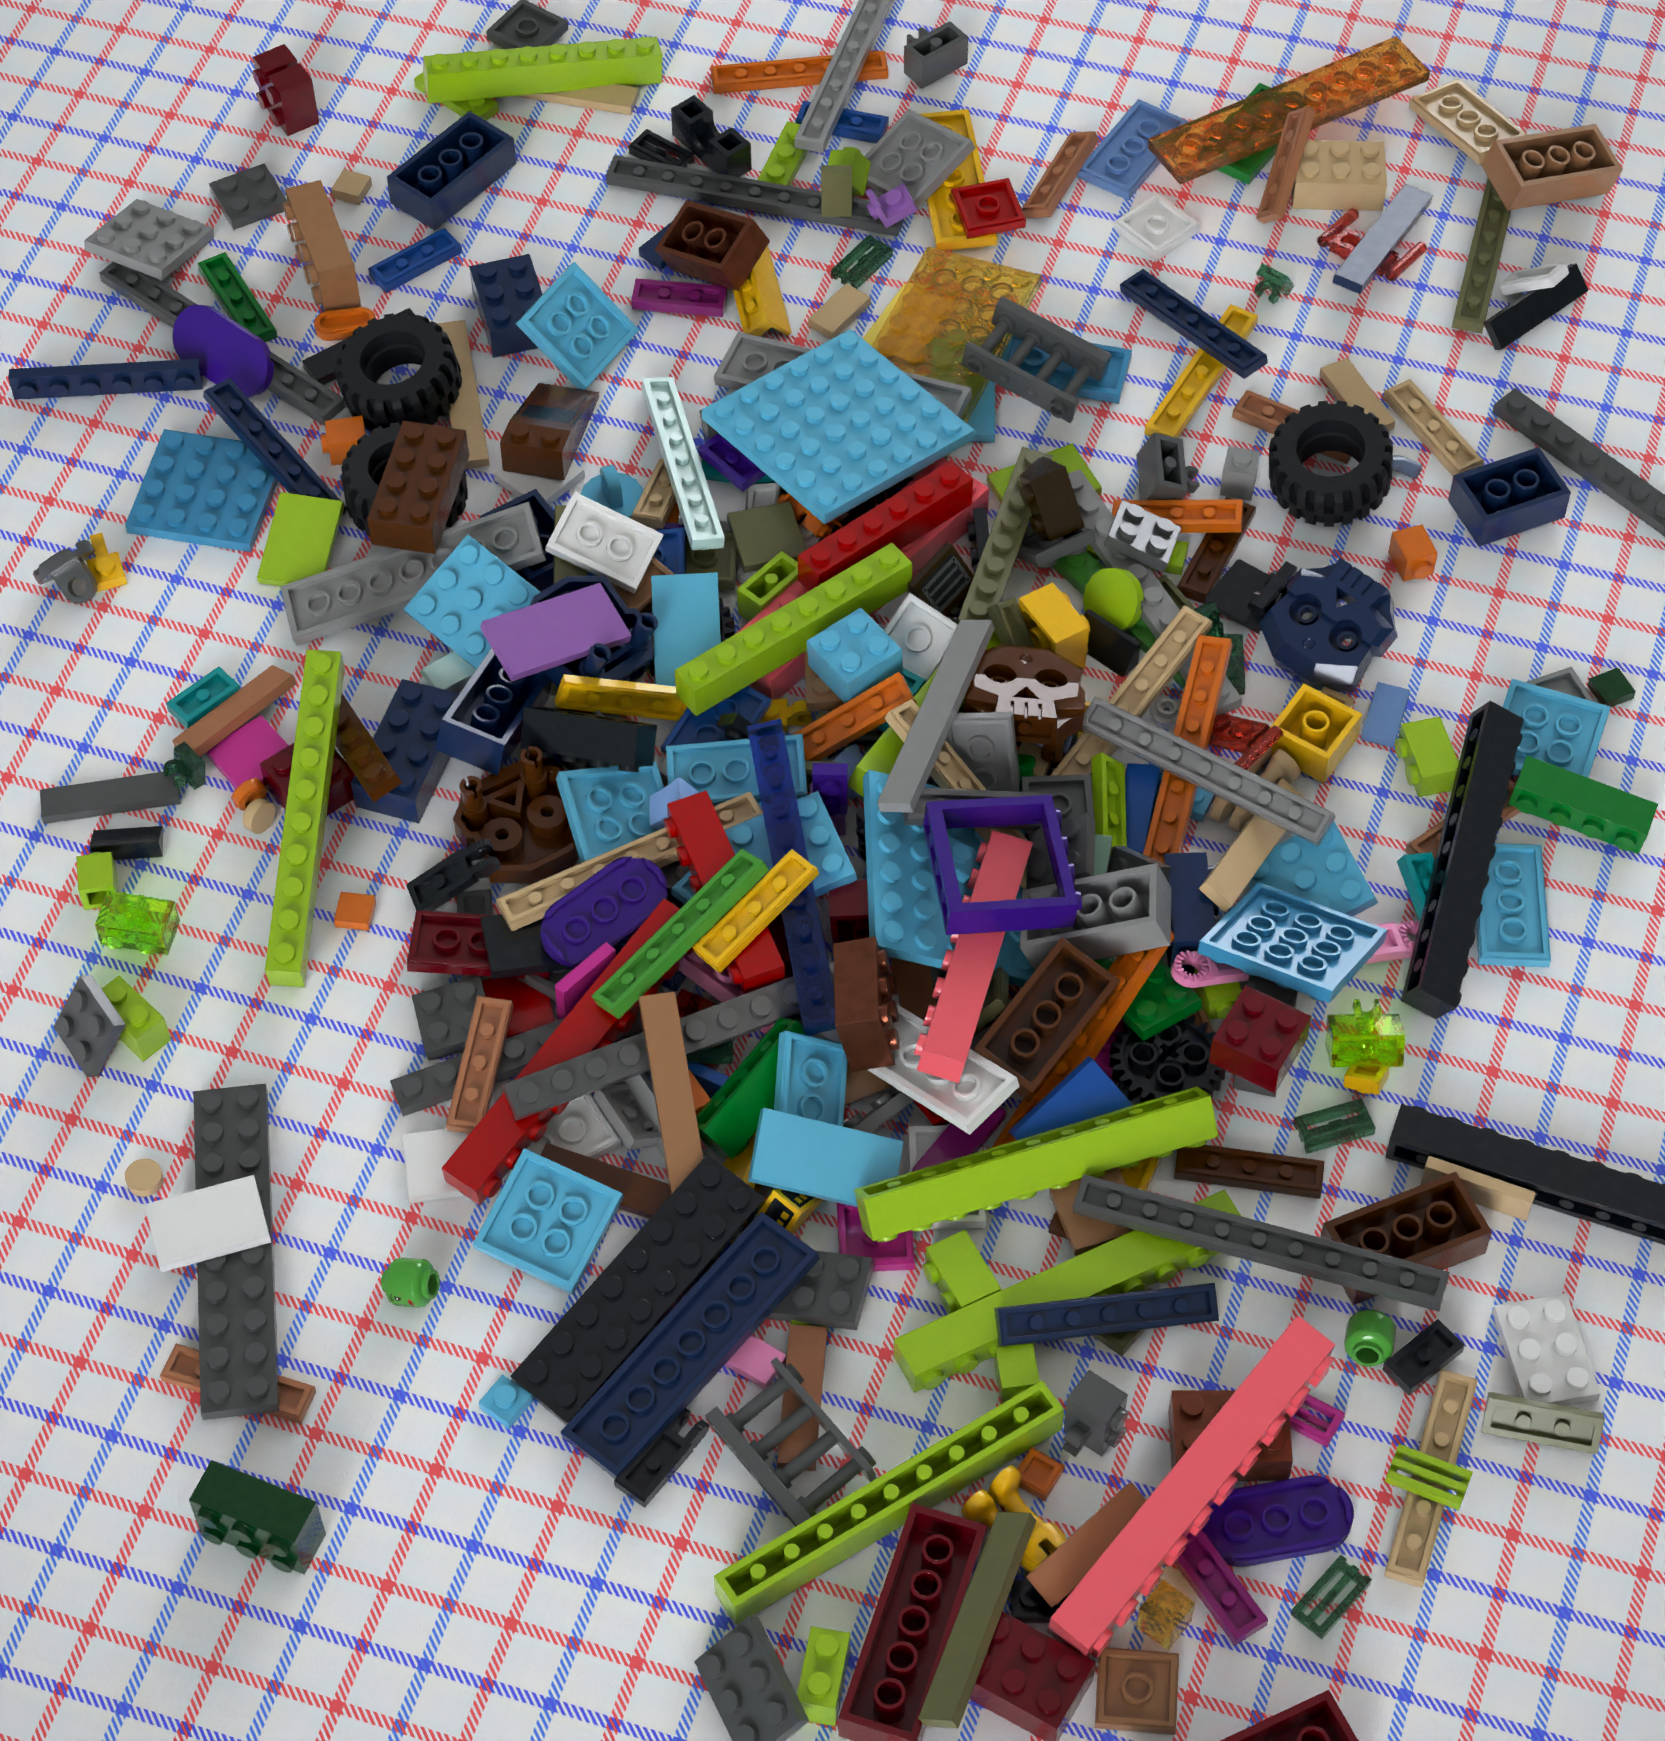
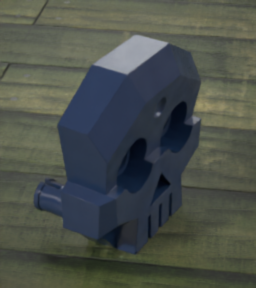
[1259,558,1398,692]
[529,576,658,688]

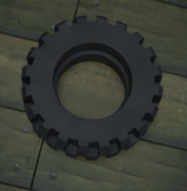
[335,313,462,430]
[1269,400,1393,527]
[341,422,468,536]

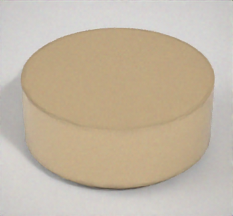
[243,798,276,834]
[125,1159,164,1197]

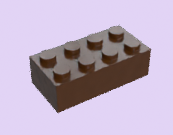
[367,421,469,554]
[973,937,1120,1103]
[1320,1172,1492,1305]

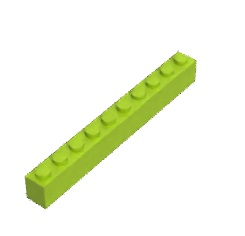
[265,649,345,987]
[854,1086,1219,1242]
[894,1189,1241,1393]
[714,1380,1064,1625]

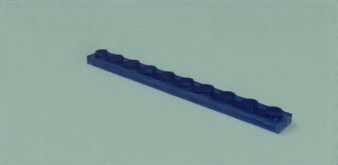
[747,718,836,1035]

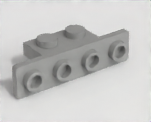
[593,1073,665,1159]

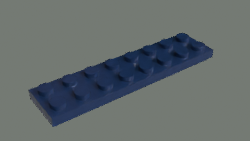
[561,1212,820,1479]

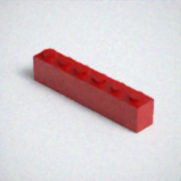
[797,460,973,591]
[663,790,785,994]

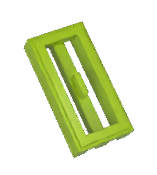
[1385,1444,1473,1511]

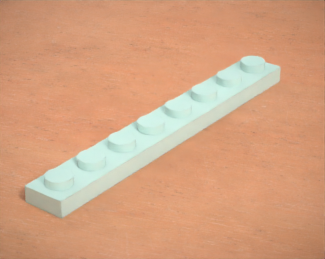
[642,377,725,550]

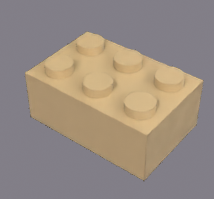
[1291,140,1387,211]

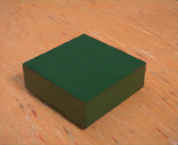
[1587,668,1636,707]

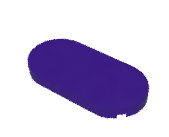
[172,305,274,398]
[540,856,668,967]
[1202,1475,1354,1567]

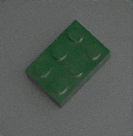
[189,1460,326,1575]

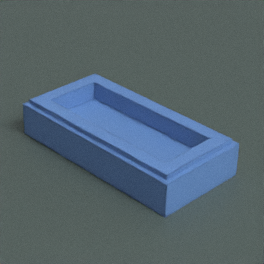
[1360,682,1410,748]

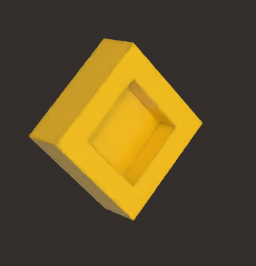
[1344,1057,1390,1095]

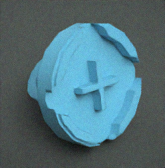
[581,464,643,519]

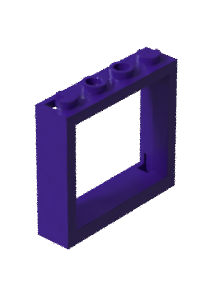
[923,795,1082,935]

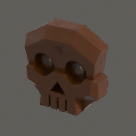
[962,644,1085,763]
[453,746,579,884]

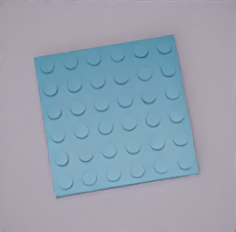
[702,329,975,524]
[863,770,1035,987]

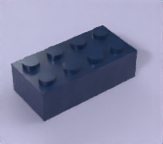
[387,111,516,231]
[435,648,553,776]
[351,679,459,824]

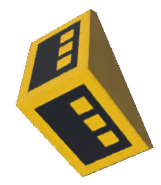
[753,1188,824,1234]

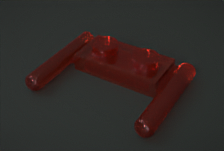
[1317,208,1427,281]
[1208,714,1283,770]

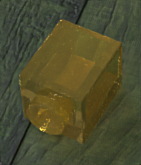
[1136,1580,1195,1651]

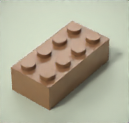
[1481,124,1623,211]
[283,180,361,312]

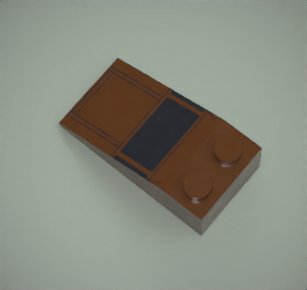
[500,383,599,480]

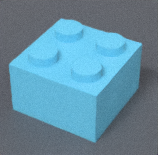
[806,608,903,703]

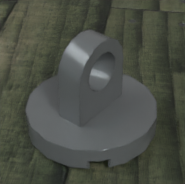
[33,540,97,603]

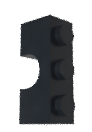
[671,95,752,177]

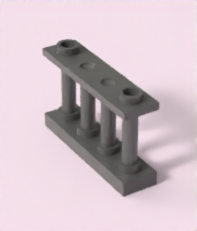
[961,296,1112,424]
[705,1357,877,1527]

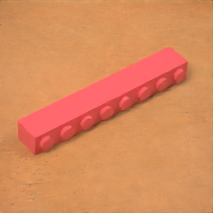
[914,830,1033,1083]

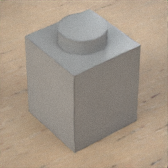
[1220,446,1260,501]

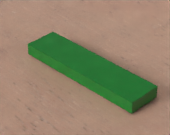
[197,252,277,342]

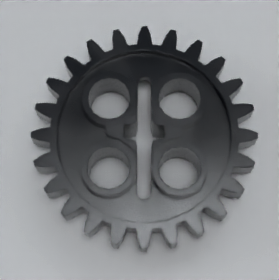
[1109,1015,1226,1103]

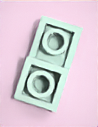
[421,652,476,692]

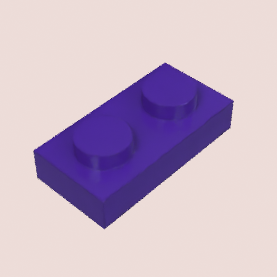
[699,433,766,492]
[812,763,848,816]

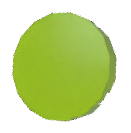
[1083,568,1144,632]

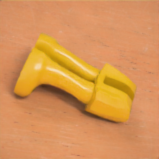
[961,1465,1067,1573]

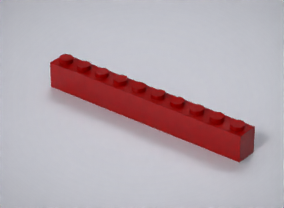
[441,898,700,1206]

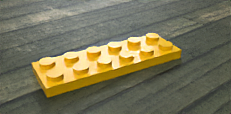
[920,109,997,251]

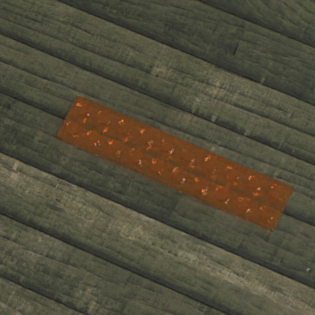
[1148,36,1430,185]

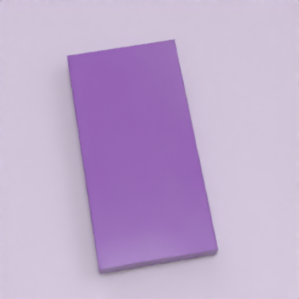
[480,583,632,682]

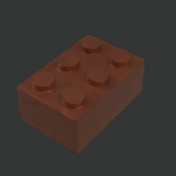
[655,200,770,291]
[833,936,900,1072]
[1168,1390,1293,1481]

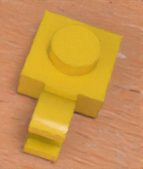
[86,533,127,592]
[757,699,811,733]

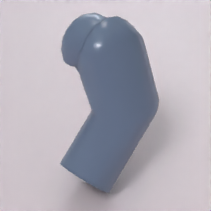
[1392,455,1423,479]

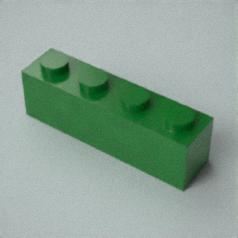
[1508,755,1658,854]
[696,1017,811,1159]

